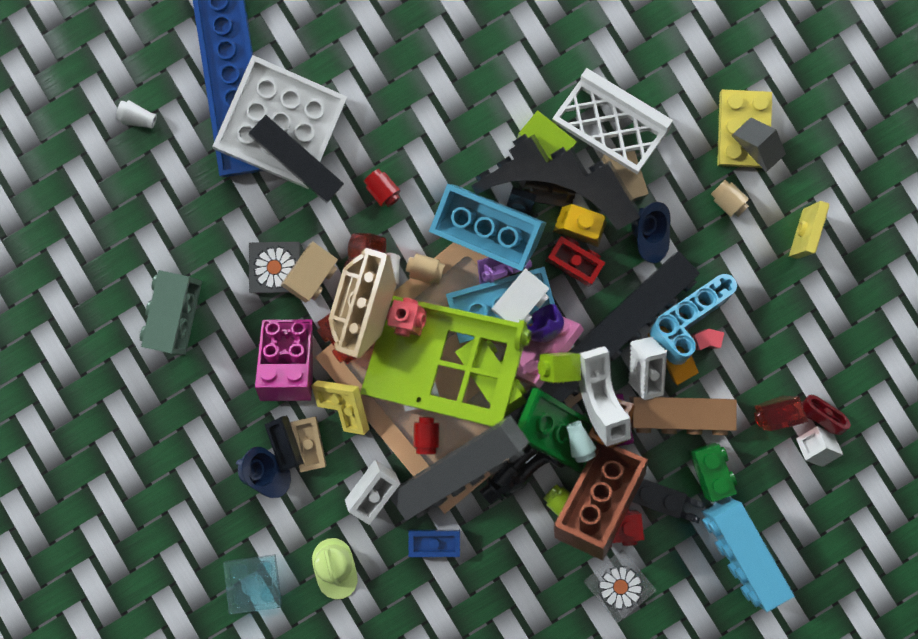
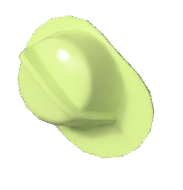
[312,538,358,599]

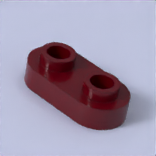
[801,395,851,435]

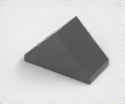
[731,117,786,172]

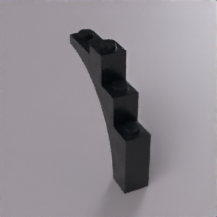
[472,133,641,230]

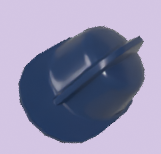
[631,202,670,263]
[235,447,291,498]

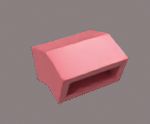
[690,329,725,350]

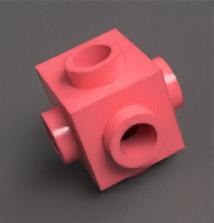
[386,298,427,337]

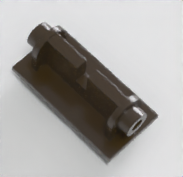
[524,180,576,207]

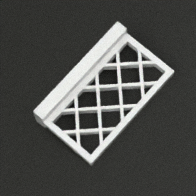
[552,68,673,174]

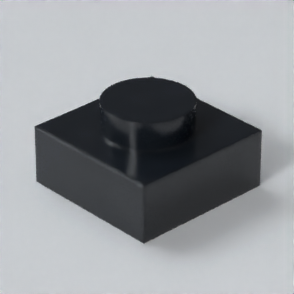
[506,187,537,215]

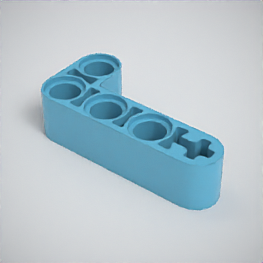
[650,274,737,365]

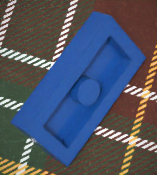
[409,529,460,557]

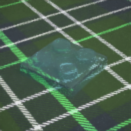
[223,554,282,615]

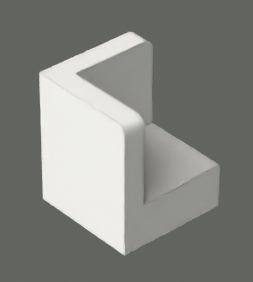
[796,426,843,467]

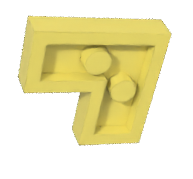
[311,380,370,435]

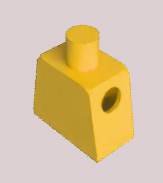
[553,204,607,247]

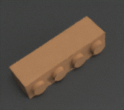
[629,396,737,435]

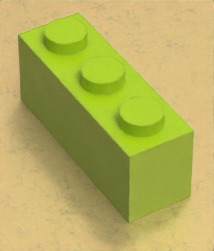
[455,338,527,417]

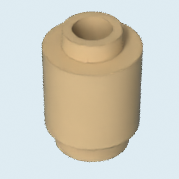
[711,180,749,217]
[406,253,445,285]

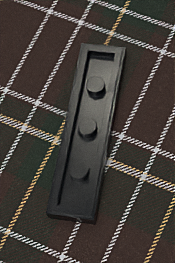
[249,115,344,204]

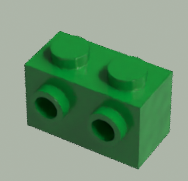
[688,442,737,502]

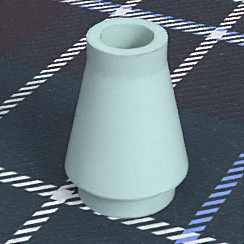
[566,421,596,462]

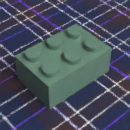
[140,270,202,354]

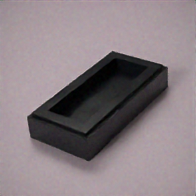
[265,415,304,473]

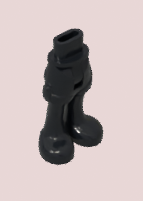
[479,446,565,505]

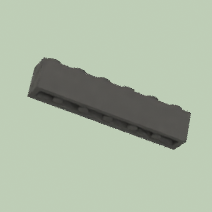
[390,416,529,520]

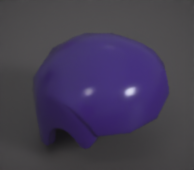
[527,304,564,343]

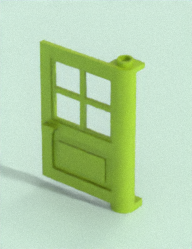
[360,296,531,427]

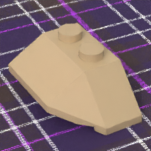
[329,248,396,358]

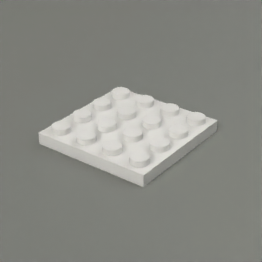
[213,55,347,189]

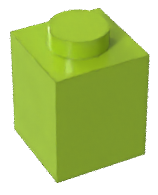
[538,352,581,383]

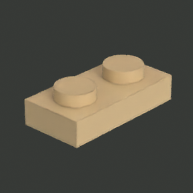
[290,416,327,472]

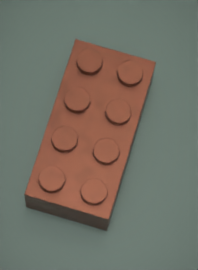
[554,443,648,561]

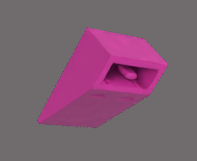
[255,319,313,401]

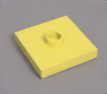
[789,201,830,259]

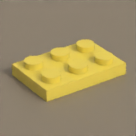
[717,90,772,168]

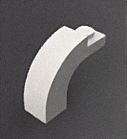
[579,346,631,446]

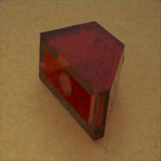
[754,395,808,431]

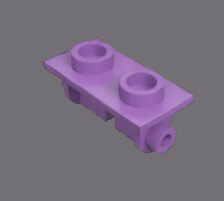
[477,257,532,284]

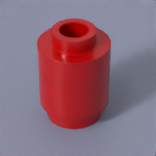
[364,169,401,207]
[413,417,440,454]

